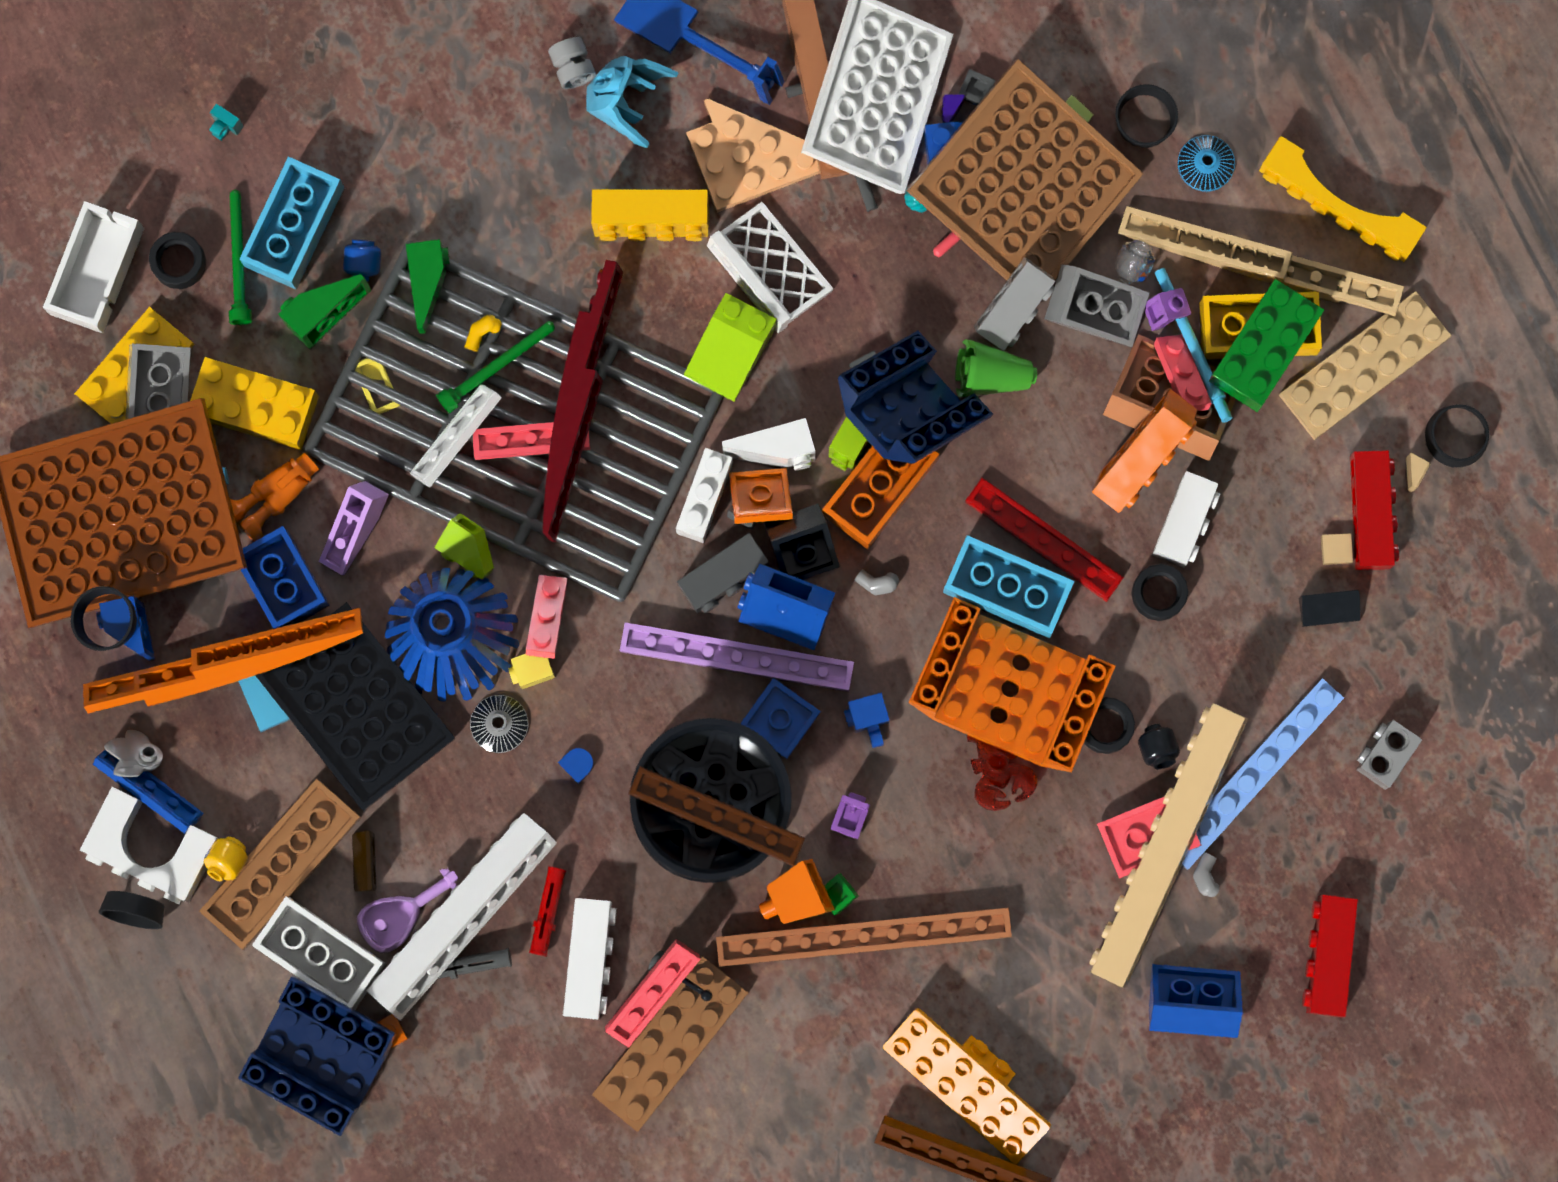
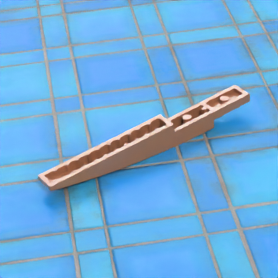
[782,0,849,179]

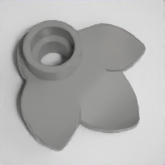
[104,730,163,777]

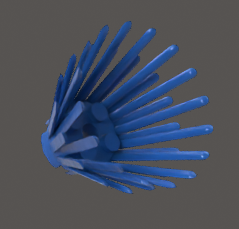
[385,568,519,702]

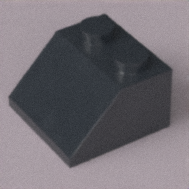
[764,504,840,580]

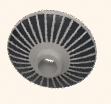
[470,695,528,753]

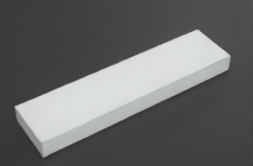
[410,384,502,488]

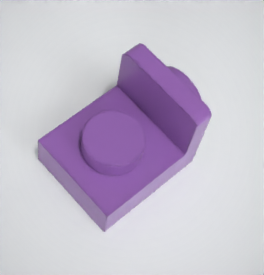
[1144,288,1191,331]

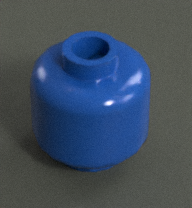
[343,240,381,282]

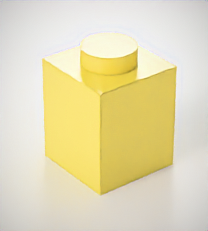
[508,654,555,689]

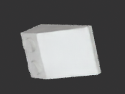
[722,418,815,471]

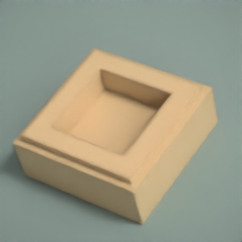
[1321,533,1353,565]

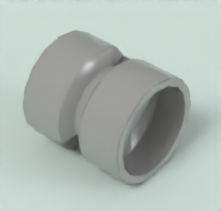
[548,37,596,89]

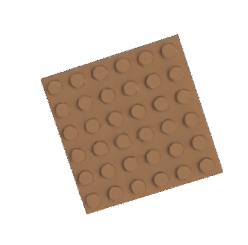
[906,59,1143,281]

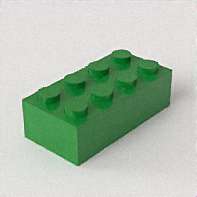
[1209,279,1324,413]

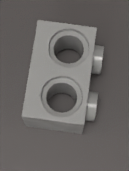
[1356,720,1422,790]

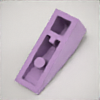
[319,481,389,575]

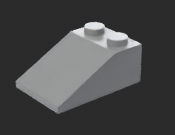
[1044,264,1150,347]

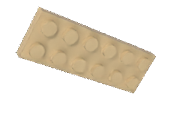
[1279,291,1451,440]

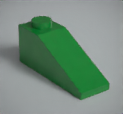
[406,239,450,334]

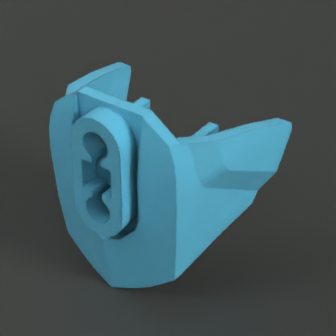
[586,56,679,148]

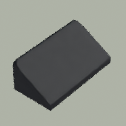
[1299,590,1361,627]

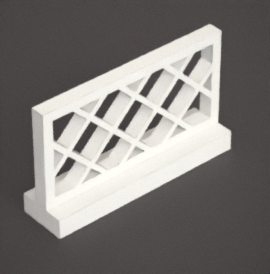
[707,202,833,333]

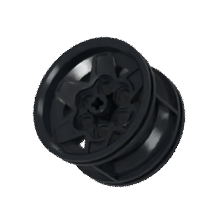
[630,718,791,883]

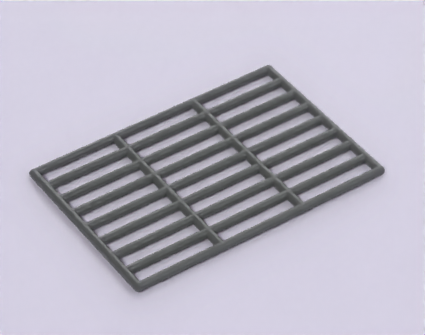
[303,241,723,602]

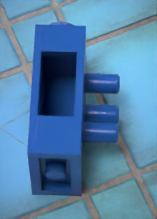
[737,564,836,650]

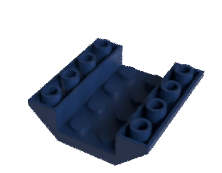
[838,331,993,464]
[238,975,396,1136]

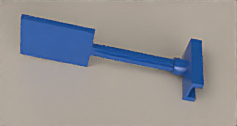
[614,0,785,105]

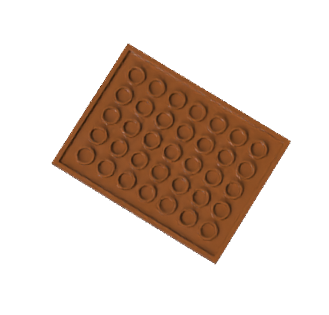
[0,398,247,628]

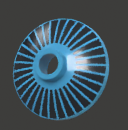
[1178,135,1235,192]

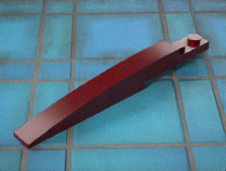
[543,260,624,542]

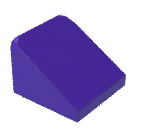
[942,95,965,123]

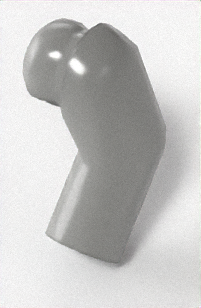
[854,569,899,595]
[1193,852,1219,897]

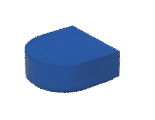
[558,748,594,784]

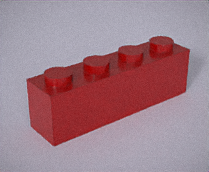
[1350,450,1399,570]
[1302,895,1358,1017]

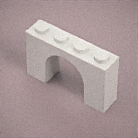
[80,787,219,904]

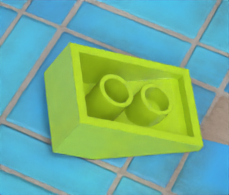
[684,293,777,402]

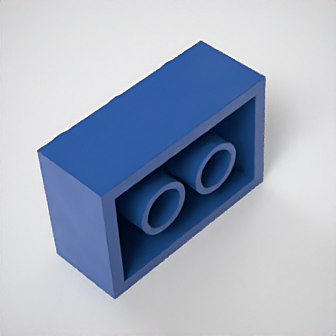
[241,526,330,629]

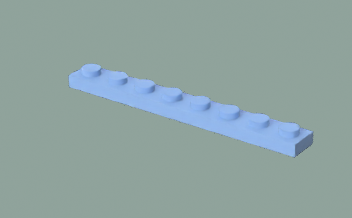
[1182,678,1344,870]

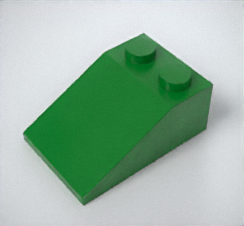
[278,274,372,350]

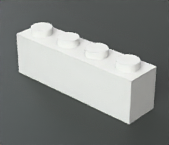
[563,898,617,1020]

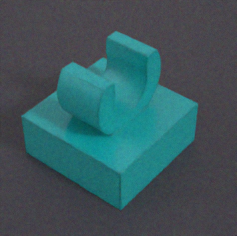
[209,104,244,141]

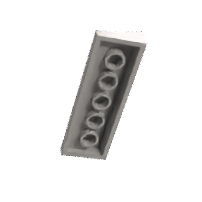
[125,343,191,420]

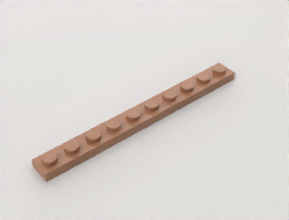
[716,908,1012,967]

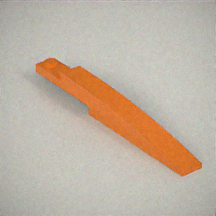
[83,608,363,713]

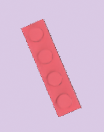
[473,422,590,460]
[605,939,700,1048]

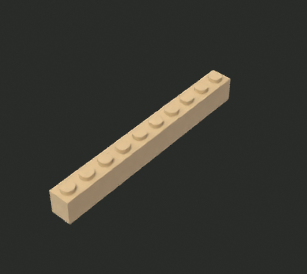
[1090,703,1248,988]

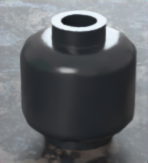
[1138,724,1180,770]

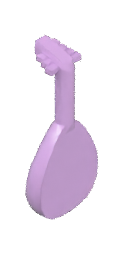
[357,868,458,953]

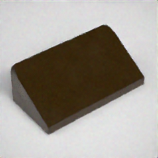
[352,831,377,892]

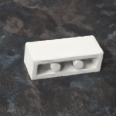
[676,448,733,543]
[1152,471,1220,568]

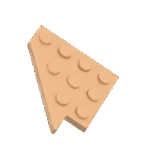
[686,99,820,213]

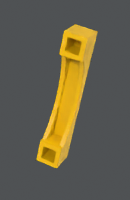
[1259,136,1427,262]

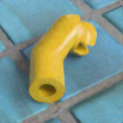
[464,315,502,352]

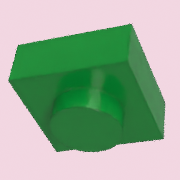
[824,873,859,915]

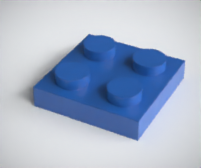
[740,678,821,759]

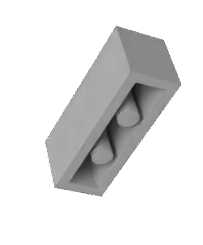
[973,257,1055,351]

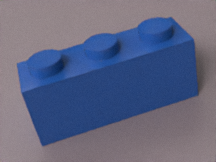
[1149,964,1243,1038]

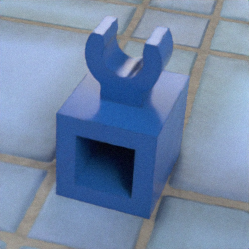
[844,692,890,749]

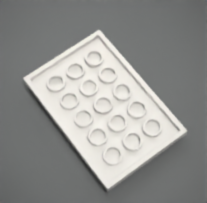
[801,0,953,194]

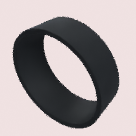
[1115,84,1178,148]
[1425,404,1489,468]
[71,586,137,651]
[99,891,165,929]

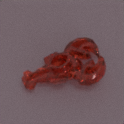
[967,735,1038,811]

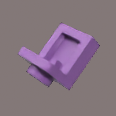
[830,792,870,840]

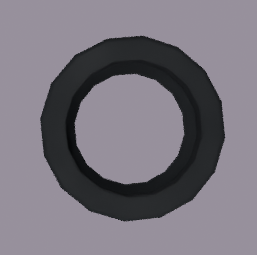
[149,232,206,289]
[1131,564,1189,621]
[1084,697,1135,754]

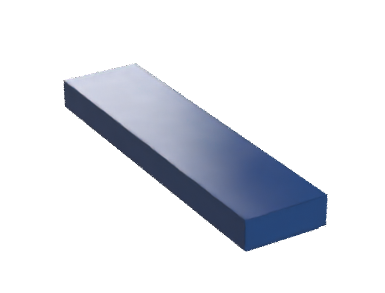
[93,750,204,834]

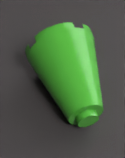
[955,339,1037,397]

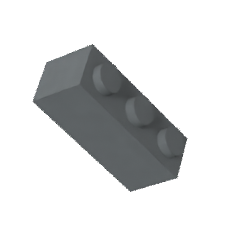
[677,533,769,614]

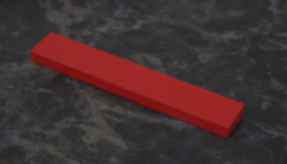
[965,478,1124,602]

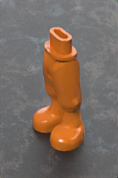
[230,453,319,542]

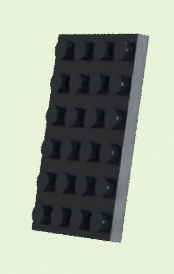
[255,602,455,812]

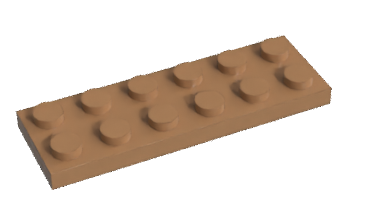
[199,778,362,950]
[592,956,748,1132]

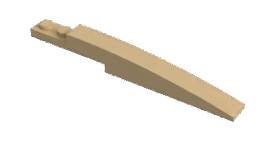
[1118,206,1404,316]

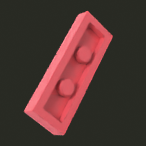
[1154,334,1212,411]
[526,575,568,659]

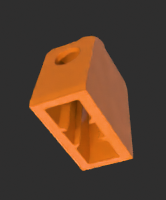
[759,859,835,924]

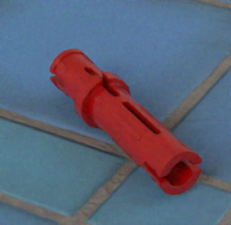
[529,866,566,957]

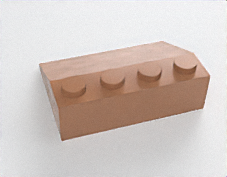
[1103,334,1236,461]

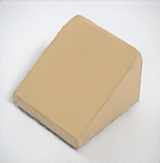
[1406,453,1430,492]

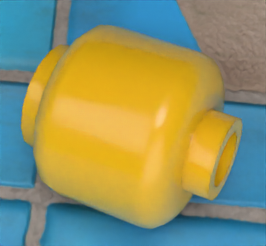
[204,836,248,881]

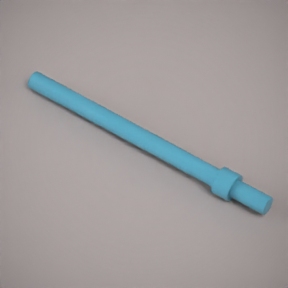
[1155,268,1233,423]

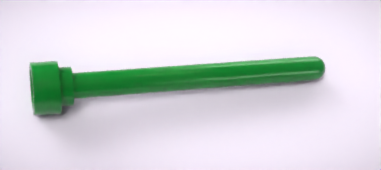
[228,190,252,325]
[436,321,555,414]

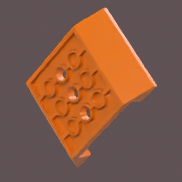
[909,597,1116,772]

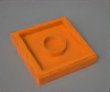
[729,468,793,524]

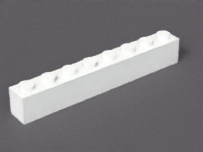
[366,813,557,1021]

